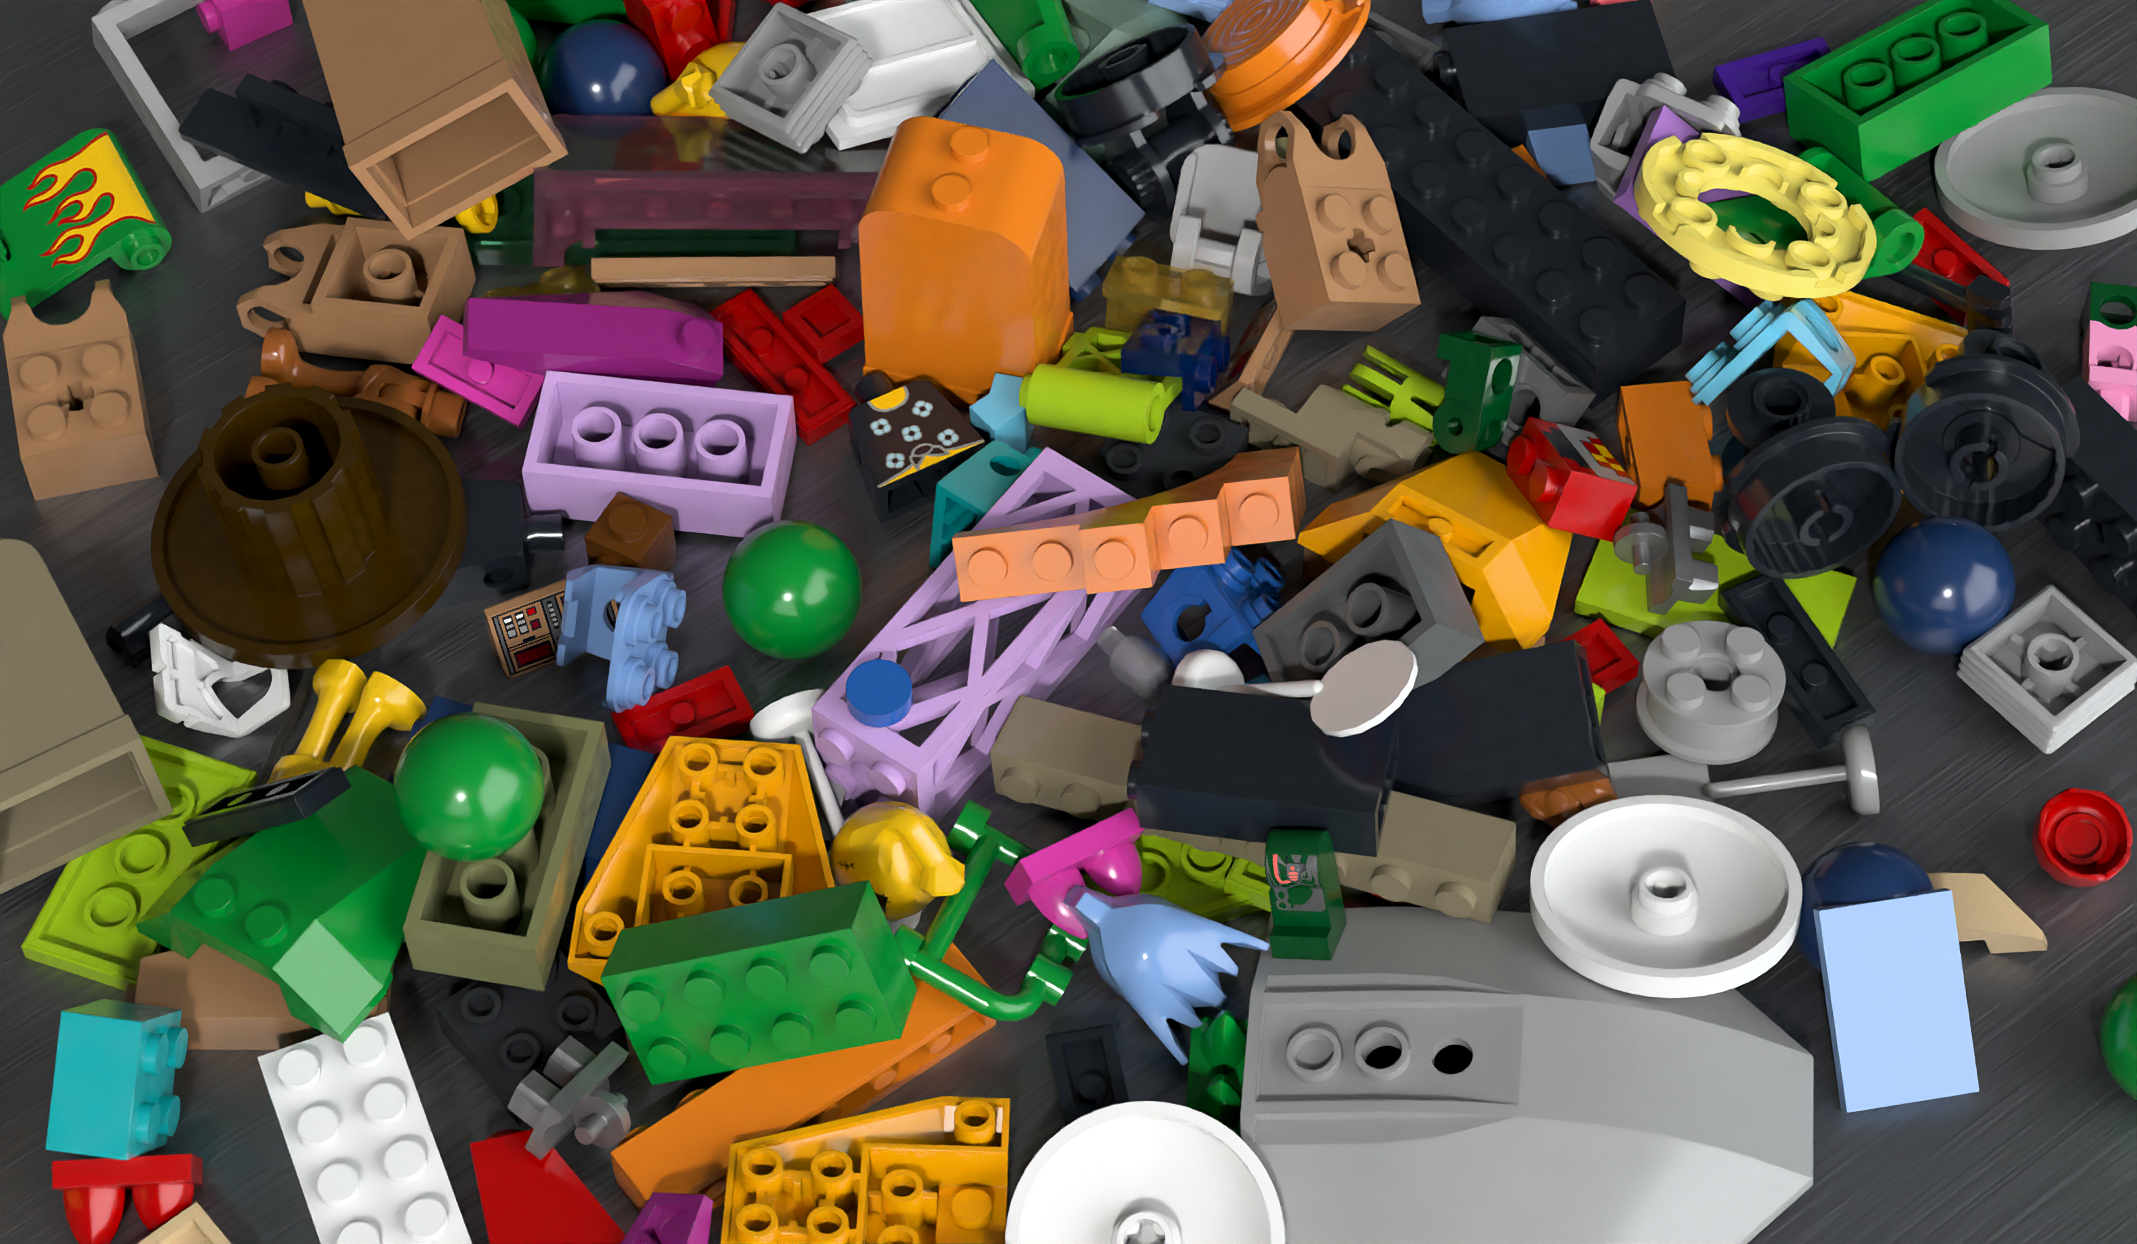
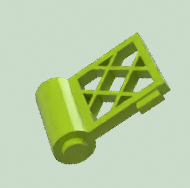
[1019,327,1206,445]

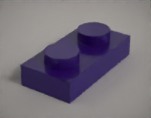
[1712,37,1831,124]

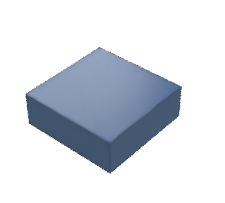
[1526,124,1596,186]

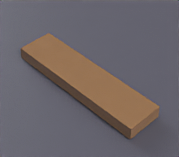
[591,256,839,288]

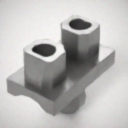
[1613,483,1719,615]
[507,1036,631,1160]

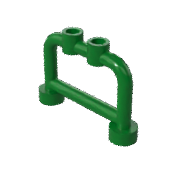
[894,798,1089,1022]

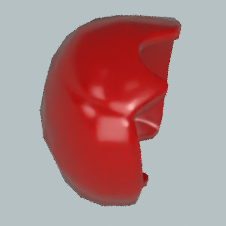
[2031,787,2133,888]

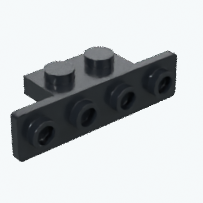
[179,73,389,221]

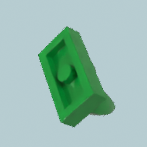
[1186,1009,1248,1138]

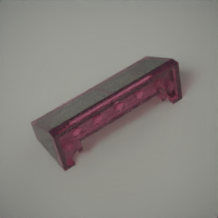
[532,114,893,267]

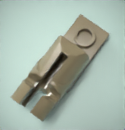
[1230,384,1435,494]

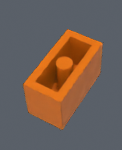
[1615,380,1724,512]

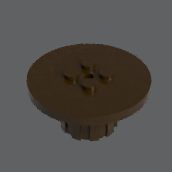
[150,382,469,669]

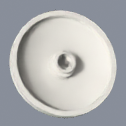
[1529,795,1802,998]
[1005,1101,1286,1244]

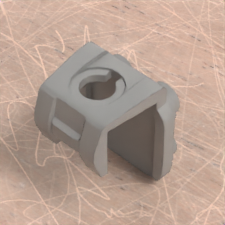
[1590,73,1741,207]
[1168,143,1284,296]

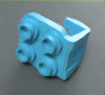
[1685,298,1856,406]

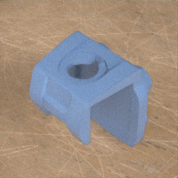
[556,564,687,713]

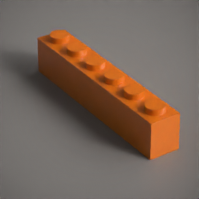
[610,942,996,1214]

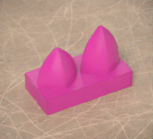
[411,314,545,430]
[1004,808,1144,939]

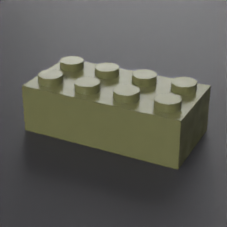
[403,701,612,991]

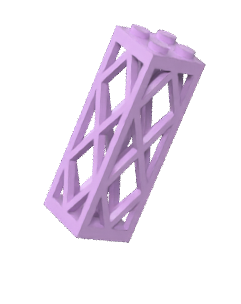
[811,447,1143,825]

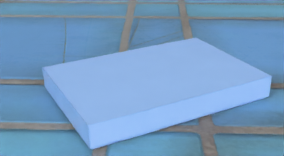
[1813,888,1979,1113]

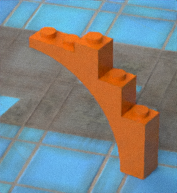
[952,446,1307,602]

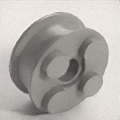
[1636,621,1786,765]

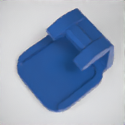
[1140,546,1286,670]

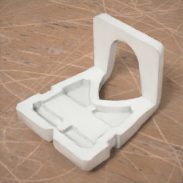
[149,623,291,738]

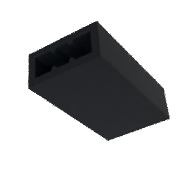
[1433,0,1677,149]
[1392,639,1609,808]
[1127,684,1400,857]

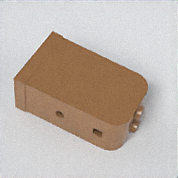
[302,0,568,241]

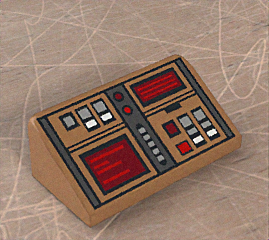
[1207,299,1295,415]
[484,579,618,678]

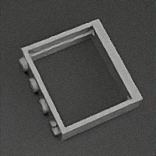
[91,0,332,214]

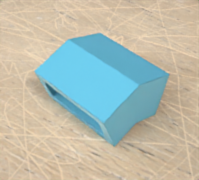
[969,373,1035,454]

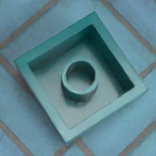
[45,999,188,1161]

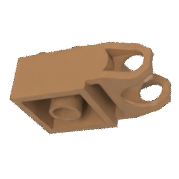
[1255,110,1421,332]
[236,217,476,364]
[3,279,159,501]

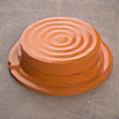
[1201,0,1371,132]

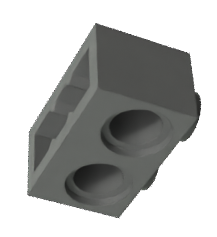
[1441,316,1597,448]

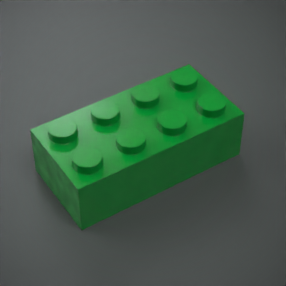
[1783,0,2052,183]
[600,880,917,1085]

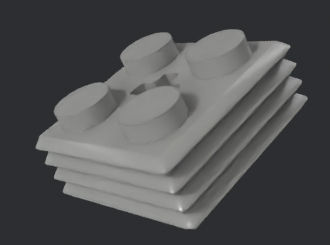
[708,2,874,154]
[1957,585,2137,754]

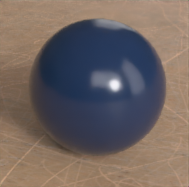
[537,19,667,150]
[1873,515,2015,656]
[1795,841,1935,974]

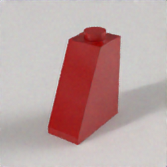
[469,1129,626,1244]

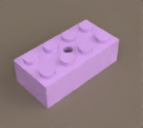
[522,370,797,538]

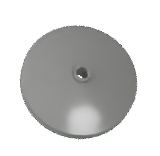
[1934,87,2137,250]

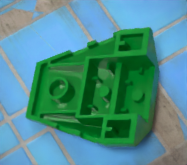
[135,764,427,1043]

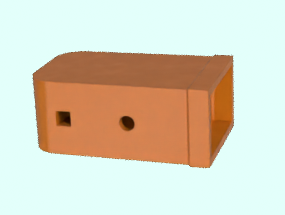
[858,116,1074,410]

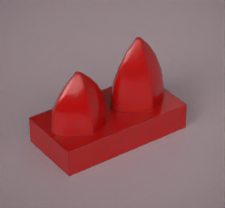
[52,1154,203,1244]

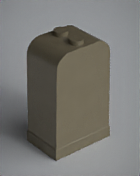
[0,539,174,894]

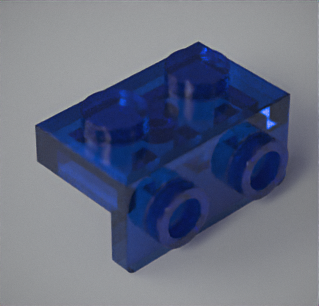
[1121,304,1230,412]

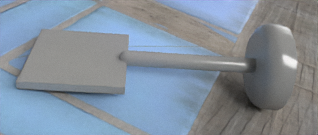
[1607,724,1880,815]

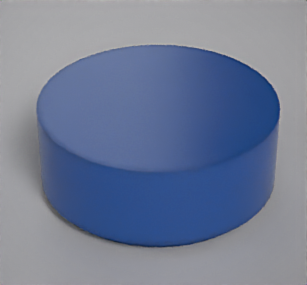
[846,659,913,728]

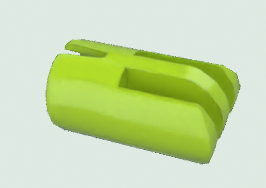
[1339,345,1446,447]

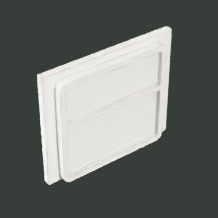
[807,0,1035,151]

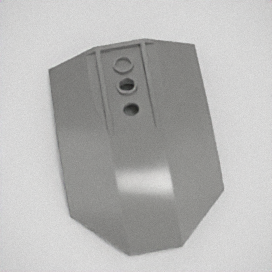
[1240,906,1814,1244]

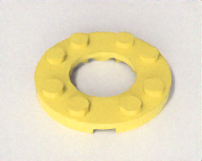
[1634,133,1877,301]

